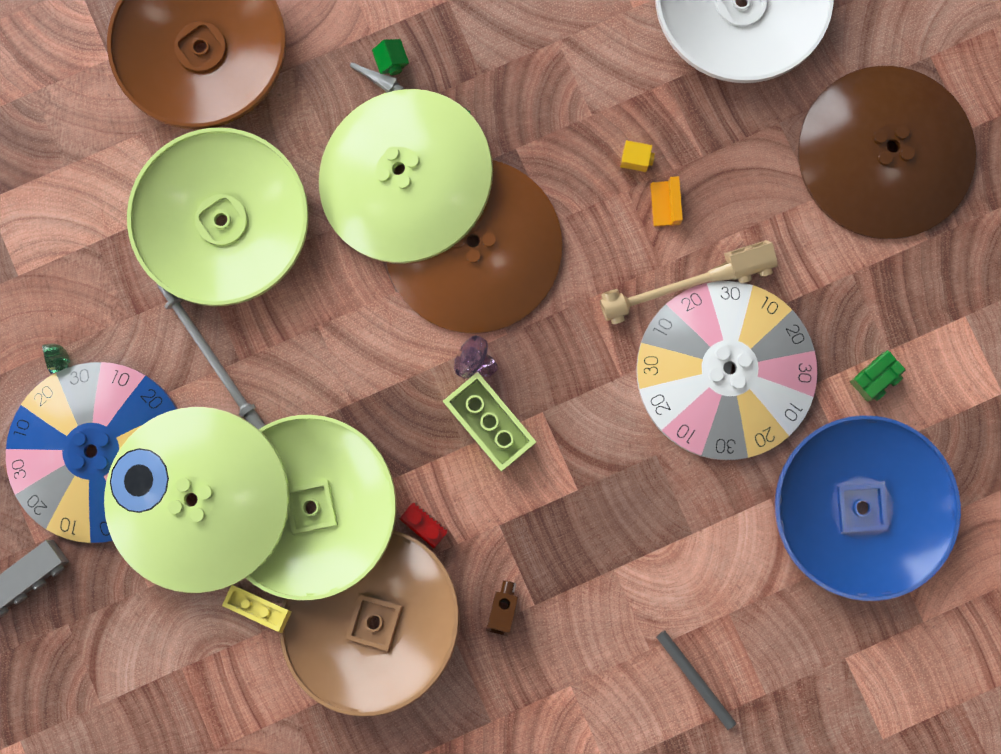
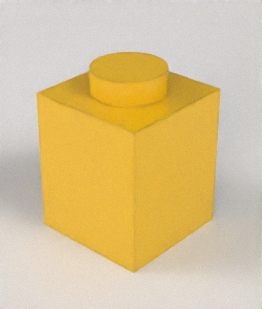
[620,140,655,172]

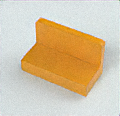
[650,176,683,227]

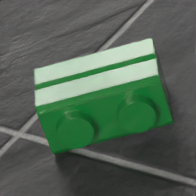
[850,350,906,401]

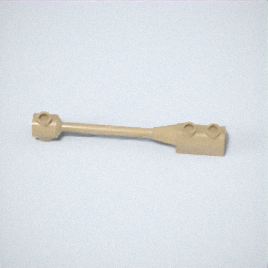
[600,240,777,324]

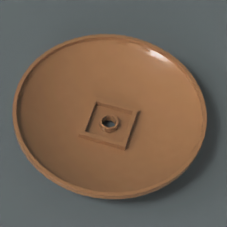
[280,530,460,717]

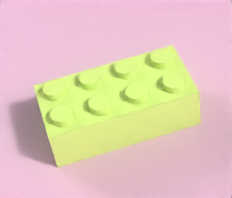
[443,372,536,472]

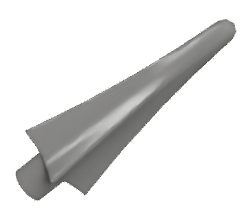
[350,63,404,93]

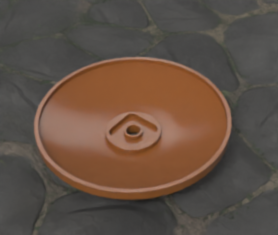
[107,0,286,130]

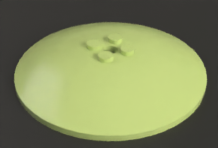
[319,89,493,263]
[246,415,396,600]

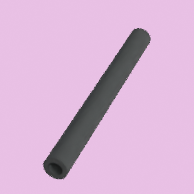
[656,630,736,730]

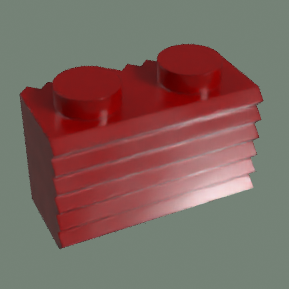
[399,503,448,548]

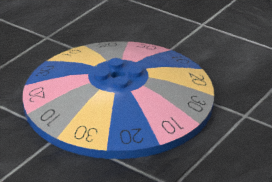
[6,362,178,543]

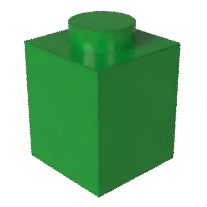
[372,39,409,76]

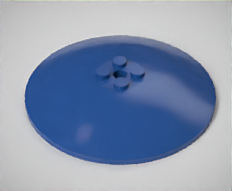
[775,416,961,601]

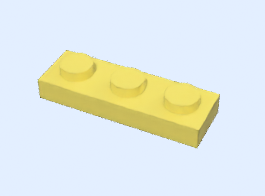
[222,585,292,633]

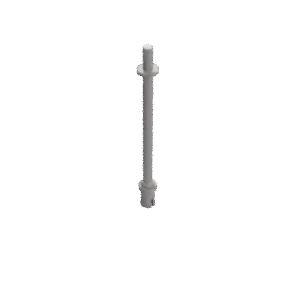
[157,285,266,429]

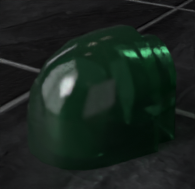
[42,343,70,374]

